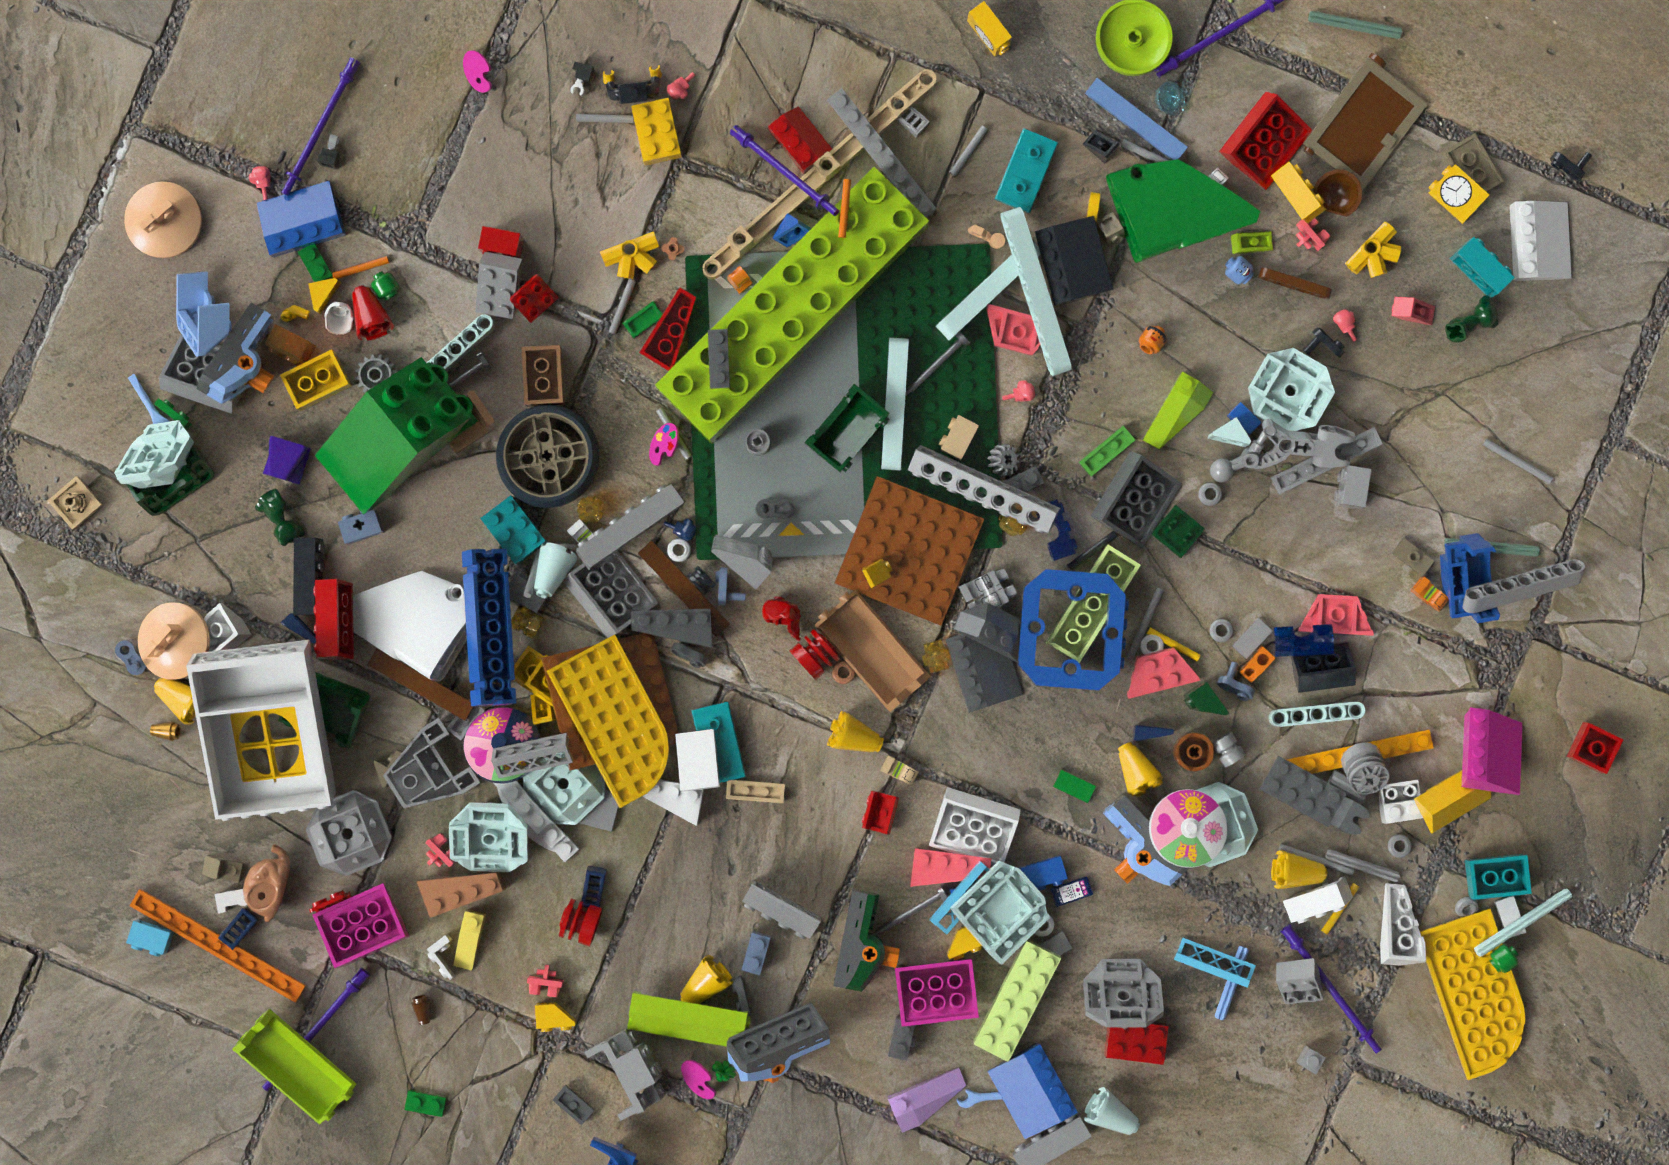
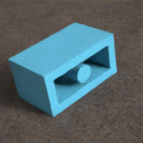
[126,920,174,957]

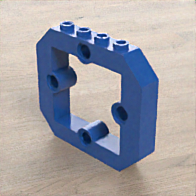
[1018,569,1129,690]

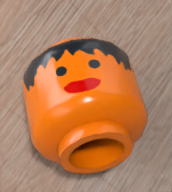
[1139,326,1167,354]

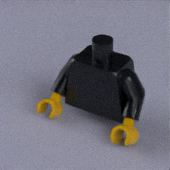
[603,65,662,104]

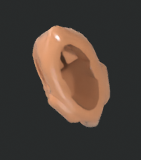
[243,844,290,922]

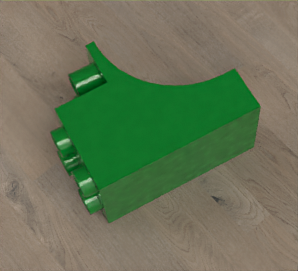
[315,357,478,515]

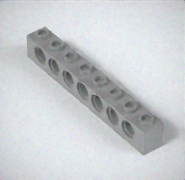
[908,445,1060,533]

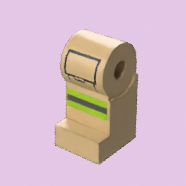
[880,755,919,785]

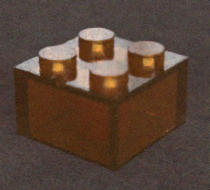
[265,324,316,366]

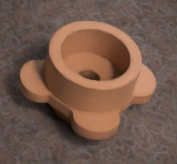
[662,237,684,260]

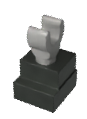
[317,134,340,170]

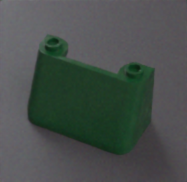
[804,384,890,473]
[127,432,215,516]
[278,672,370,749]

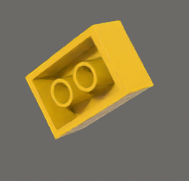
[631,98,682,166]
[280,349,352,411]

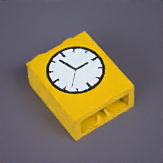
[967,1,1012,57]
[1428,164,1489,224]

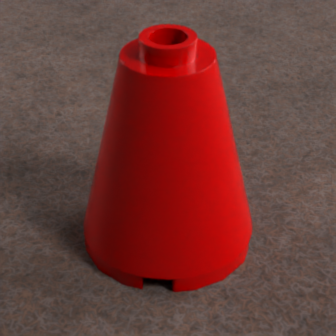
[352,285,394,341]

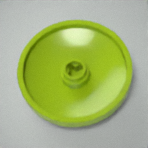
[1095,0,1173,76]

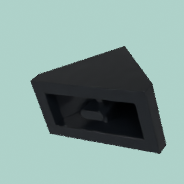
[1083,130,1120,164]

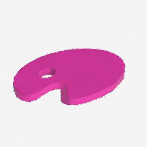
[463,50,492,93]
[681,1060,716,1099]

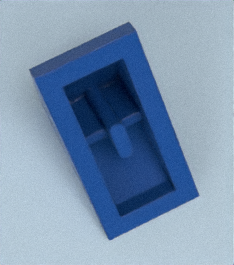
[773,213,812,248]

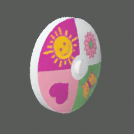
[1149,789,1227,868]

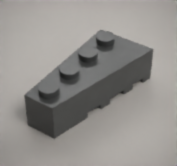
[631,609,712,647]

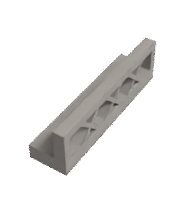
[491,733,573,778]

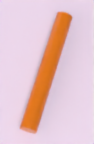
[838,179,851,238]
[332,256,389,279]

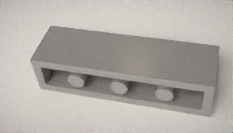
[1012,1114,1092,1165]

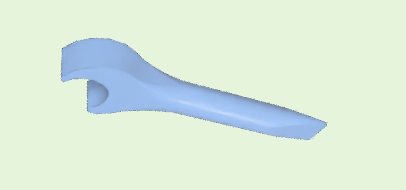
[128,374,170,424]
[956,1089,1002,1108]

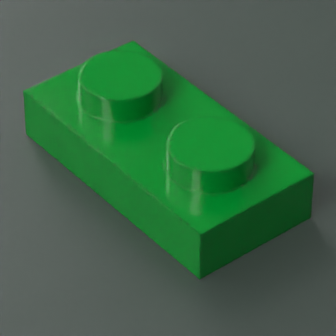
[298,244,333,282]
[154,398,192,430]
[404,1090,447,1117]

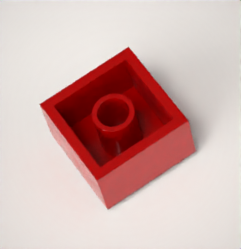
[478,226,524,258]
[1566,722,1624,774]

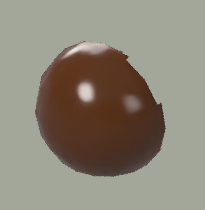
[1313,169,1362,217]

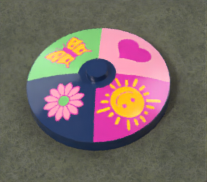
[463,707,541,784]

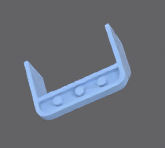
[176,271,232,357]

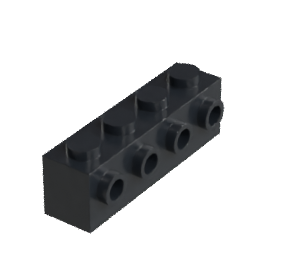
[293,537,325,616]

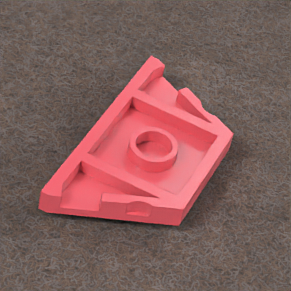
[986,304,1040,356]
[1298,594,1374,636]
[1127,647,1200,699]

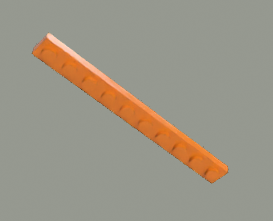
[130,889,306,1003]

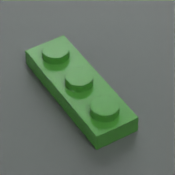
[1079,426,1135,477]

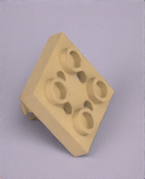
[48,476,103,530]

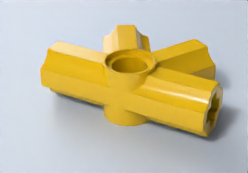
[1345,221,1401,278]
[600,231,659,279]

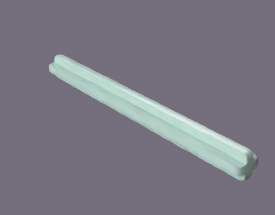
[1474,889,1572,957]

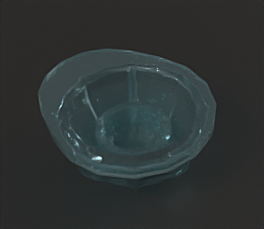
[1154,81,1185,116]

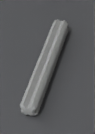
[1325,849,1400,882]

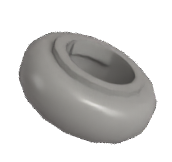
[1198,482,1222,506]
[1210,619,1233,642]
[1388,834,1412,858]
[1455,897,1478,917]

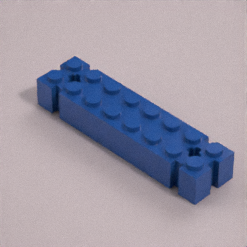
[462,549,516,706]

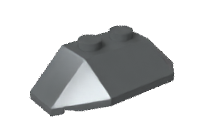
[953,602,1021,662]

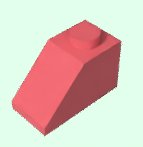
[1392,297,1435,325]

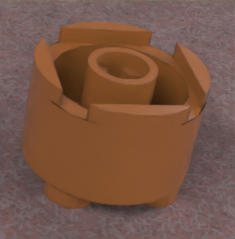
[1173,732,1214,771]

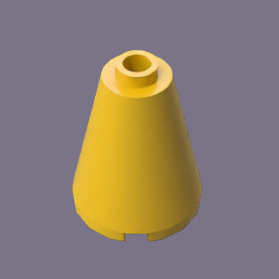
[154,678,196,725]
[1271,850,1328,889]
[680,955,733,1004]

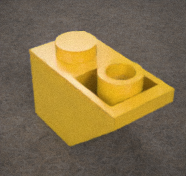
[947,926,982,961]
[535,1002,577,1032]

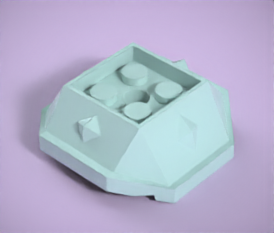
[1248,348,1335,431]
[115,420,194,488]
[523,752,605,825]
[1196,782,1258,867]
[449,802,528,872]

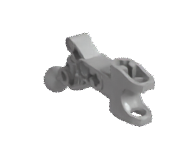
[1210,419,1356,483]

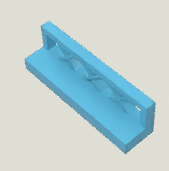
[929,861,990,934]
[1174,938,1256,988]

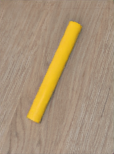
[1146,627,1200,661]
[1321,883,1360,935]

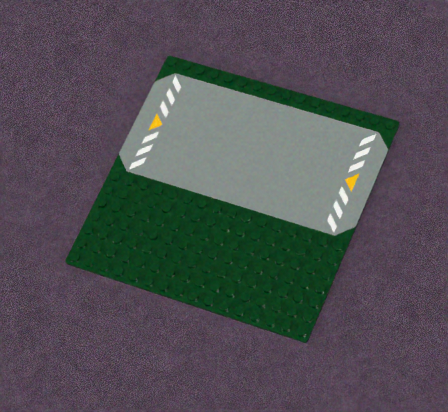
[685,244,1003,560]

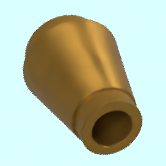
[150,722,181,741]

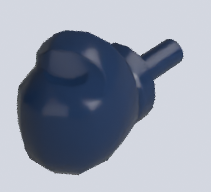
[663,519,697,541]

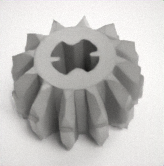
[987,444,1021,477]

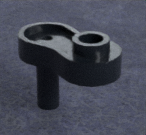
[1550,152,1592,181]
[1303,326,1345,358]

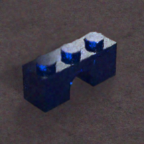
[1035,499,1077,562]
[1273,624,1334,657]

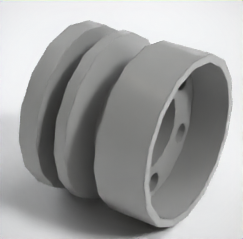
[1341,743,1389,795]

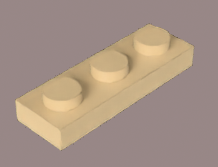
[726,780,785,803]

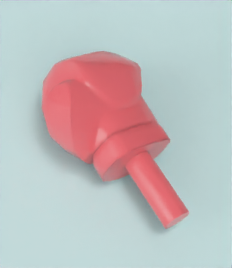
[667,72,695,100]
[249,166,271,200]
[1333,309,1357,342]
[1002,380,1035,402]

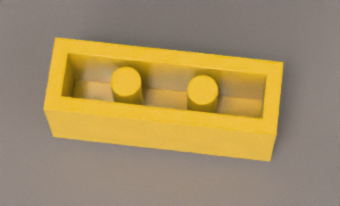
[1271,162,1326,223]

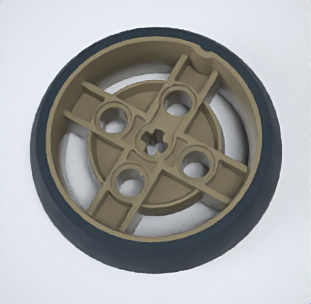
[496,405,599,508]

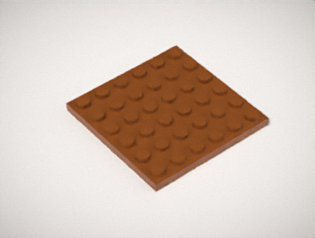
[834,476,984,626]
[541,633,679,771]

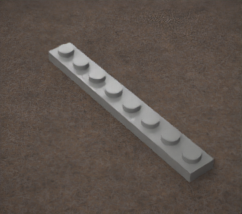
[827,88,937,217]

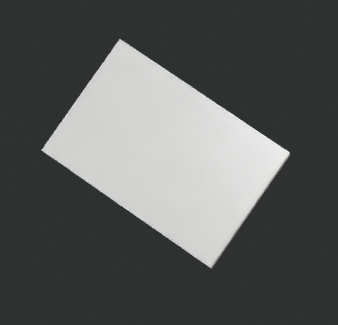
[675,729,720,792]

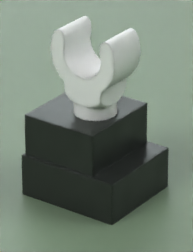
[570,61,594,97]

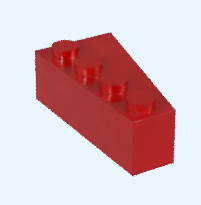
[639,287,696,371]

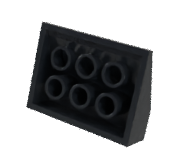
[1035,216,1114,306]

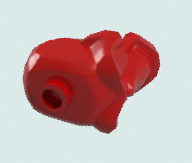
[762,596,801,641]

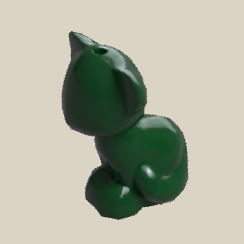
[1445,295,1498,343]
[255,489,305,546]

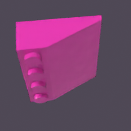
[1462,707,1522,795]
[313,883,410,968]
[895,959,979,1027]

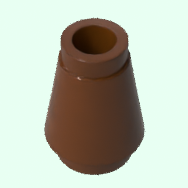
[411,995,430,1025]

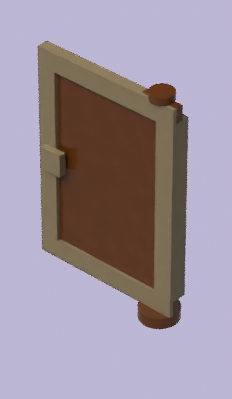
[1302,53,1428,191]

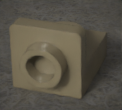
[1096,212,1126,247]

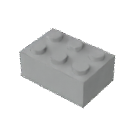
[475,252,522,319]

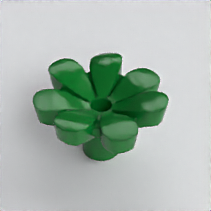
[712,1060,736,1082]

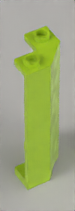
[627,991,751,1047]
[232,1008,356,1124]

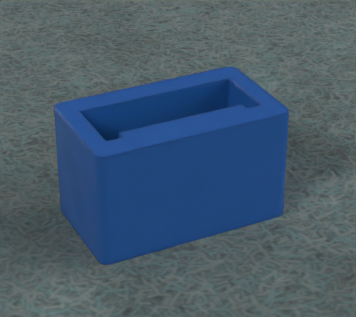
[1227,402,1262,436]

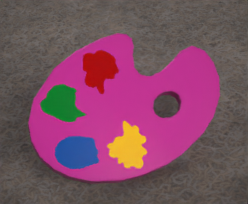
[649,423,679,466]

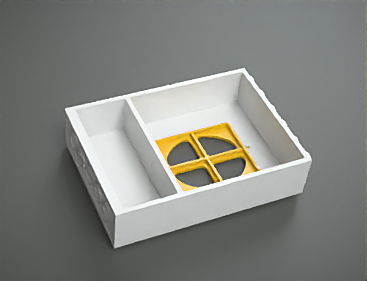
[186,640,336,821]

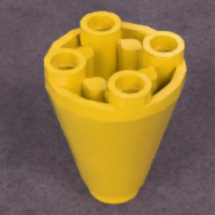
[827,711,883,752]
[1118,742,1163,798]

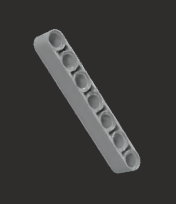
[1462,559,1585,613]

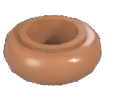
[832,661,856,684]

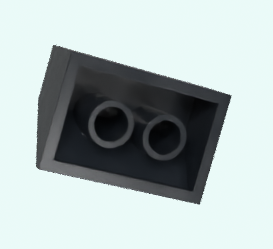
[1291,642,1356,693]

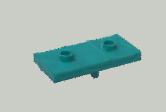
[994,128,1058,214]
[691,702,746,783]

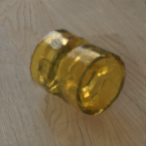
[511,605,544,639]

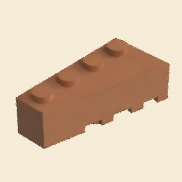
[417,872,505,918]

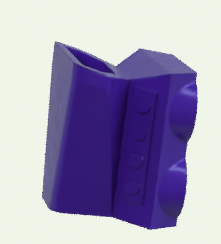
[263,436,311,484]

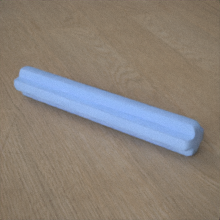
[1215,946,1249,1020]

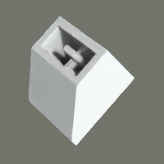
[1379,780,1423,824]

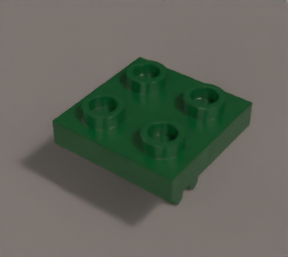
[1151,504,1205,559]

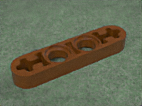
[1258,268,1332,299]

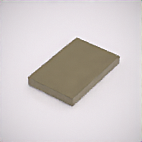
[1442,133,1505,192]

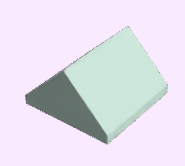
[1208,417,1251,447]

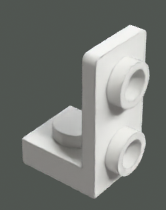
[427,934,455,980]

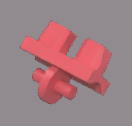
[1296,218,1330,251]
[425,833,456,867]
[527,964,564,997]

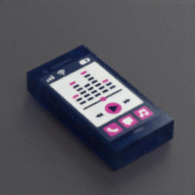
[1050,876,1093,907]

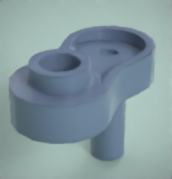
[715,567,746,606]
[115,640,146,675]
[1217,662,1255,701]

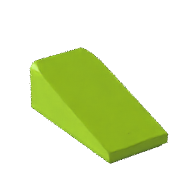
[1231,231,1273,254]

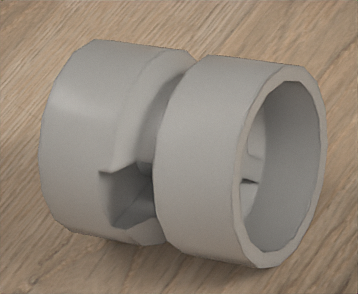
[745,429,770,456]
[1212,731,1246,767]

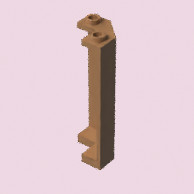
[815,589,931,712]

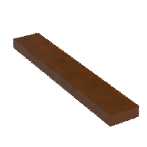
[638,540,730,637]
[367,648,475,721]

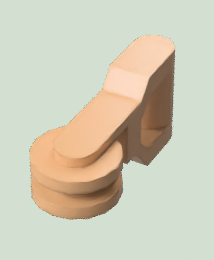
[968,225,1005,249]

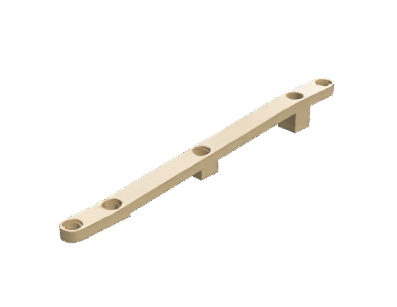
[703,69,937,280]

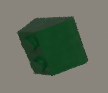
[1184,682,1229,716]

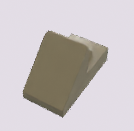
[374,750,402,788]
[202,855,244,882]

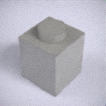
[1296,1045,1326,1074]

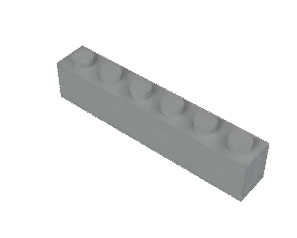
[576,484,684,570]

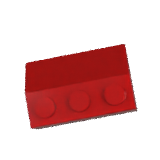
[768,106,833,174]

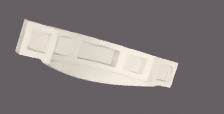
[494,781,579,862]

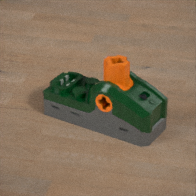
[833,888,900,992]

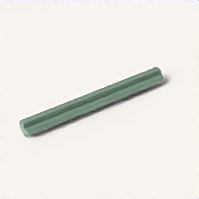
[1308,11,1402,39]
[1444,538,1540,557]

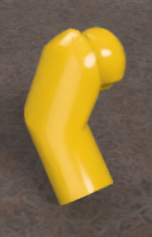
[281,305,310,322]

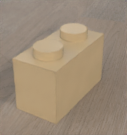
[939,415,979,461]

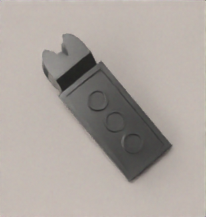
[1260,756,1370,835]

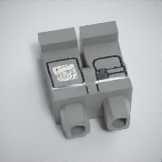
[959,569,1017,609]

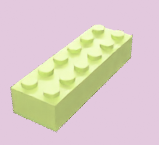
[1045,545,1141,663]
[973,939,1061,1062]

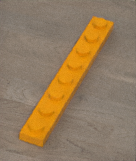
[1286,729,1434,774]

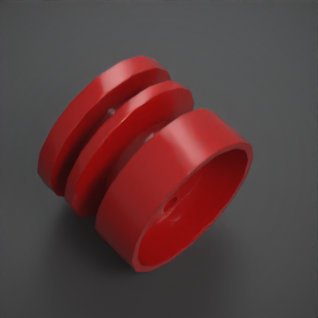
[789,629,840,680]
[559,898,603,947]

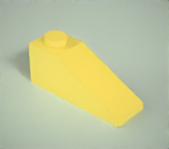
[453,910,487,970]

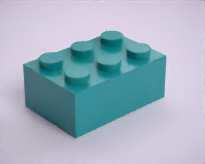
[1449,237,1515,298]
[480,495,548,565]
[1465,854,1532,900]

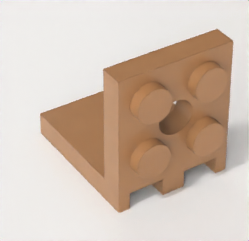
[449,390,495,454]

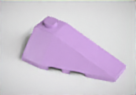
[888,1067,966,1133]

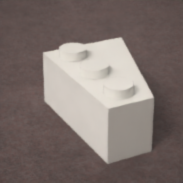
[643,779,704,826]
[1283,876,1353,924]

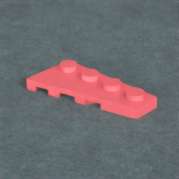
[910,848,992,887]

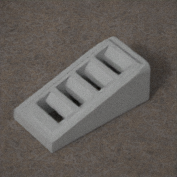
[894,100,930,138]

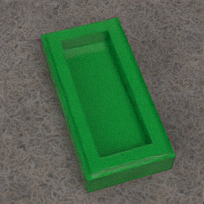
[622,301,663,339]
[1053,770,1096,803]

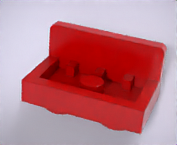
[862,791,899,835]

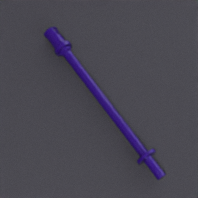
[1154,0,1284,78]
[281,57,361,196]
[730,125,839,216]
[1280,924,1382,1053]
[262,967,370,1092]

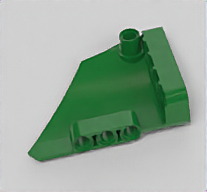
[1106,159,1261,263]

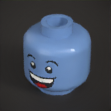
[1225,256,1254,284]

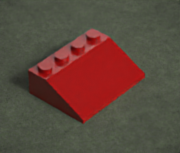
[1219,92,1312,190]

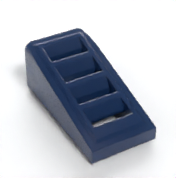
[281,613,316,644]
[1132,725,1174,741]
[582,866,607,907]
[218,908,259,950]

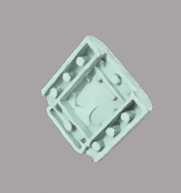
[950,861,1050,965]

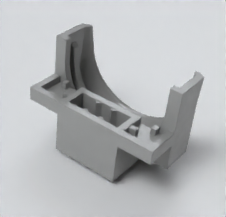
[585,1028,664,1121]

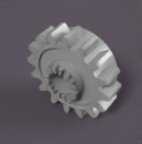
[355,354,397,393]

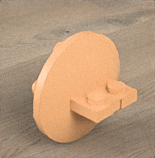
[125,182,202,258]
[138,603,210,680]

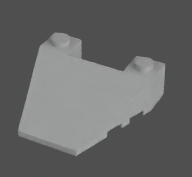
[383,718,481,808]

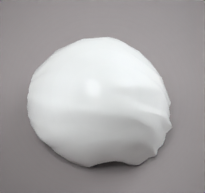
[325,302,354,335]

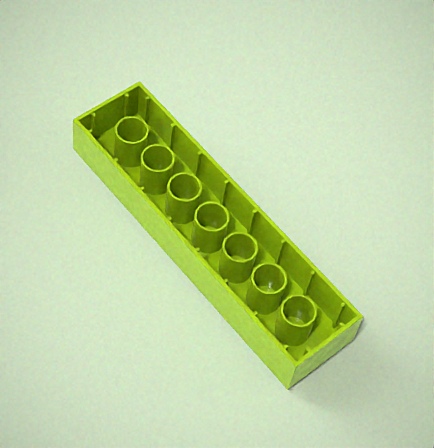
[655,167,929,444]

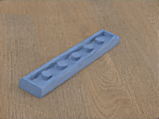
[1085,78,1188,160]

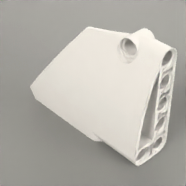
[353,571,467,681]

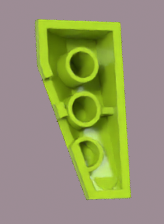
[1143,372,1213,449]

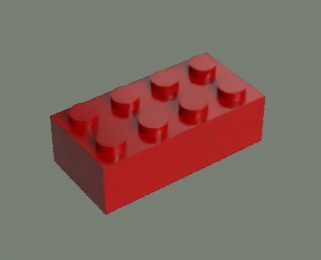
[313,579,354,661]

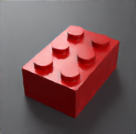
[1104,1022,1169,1065]

